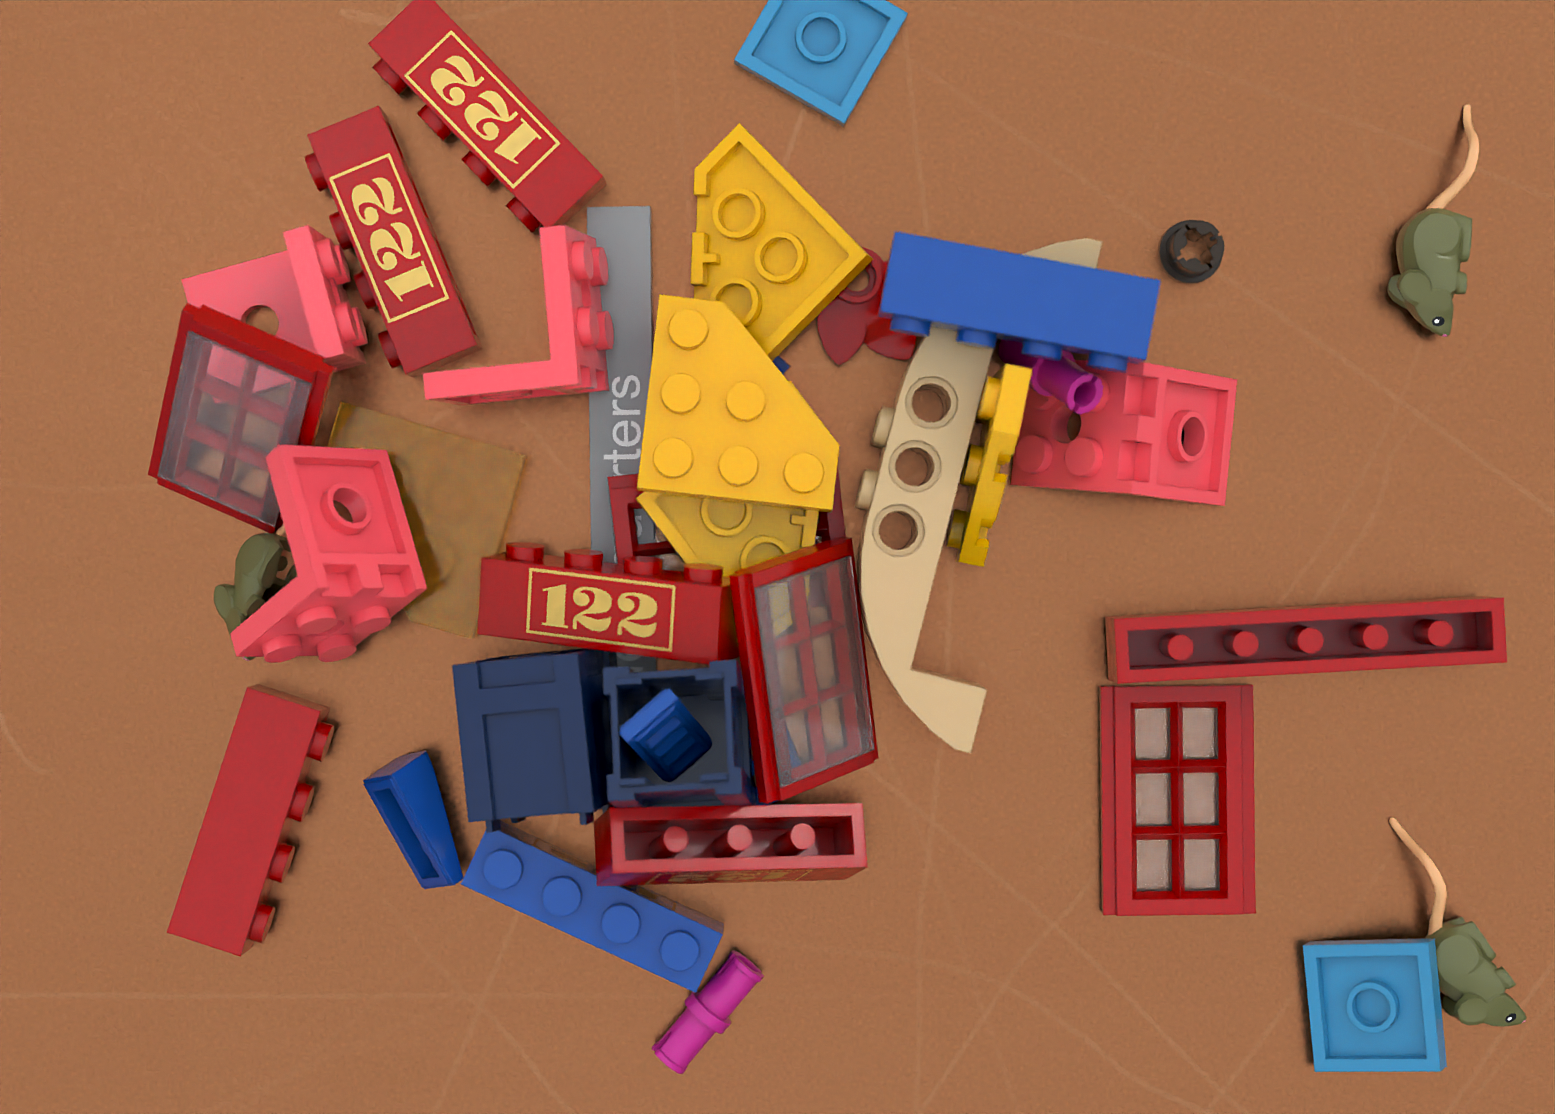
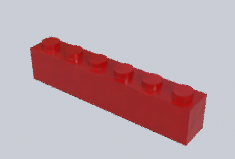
[1105,596,1507,684]

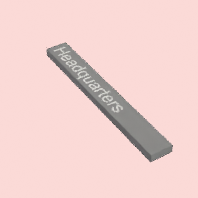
[587,206,658,672]

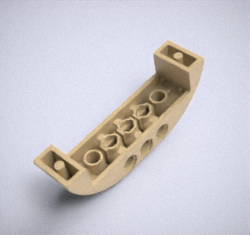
[854,238,1102,753]

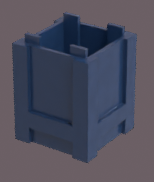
[452,648,617,833]
[603,660,756,808]

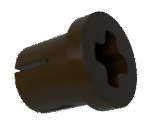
[1158,220,1224,284]

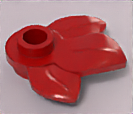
[817,247,916,365]

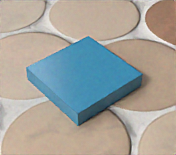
[734,0,908,127]
[1303,938,1447,1072]

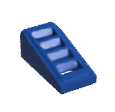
[619,689,712,782]
[363,750,464,889]

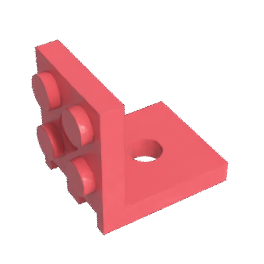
[181,225,368,404]
[423,225,614,405]
[1010,360,1237,506]
[230,445,427,663]

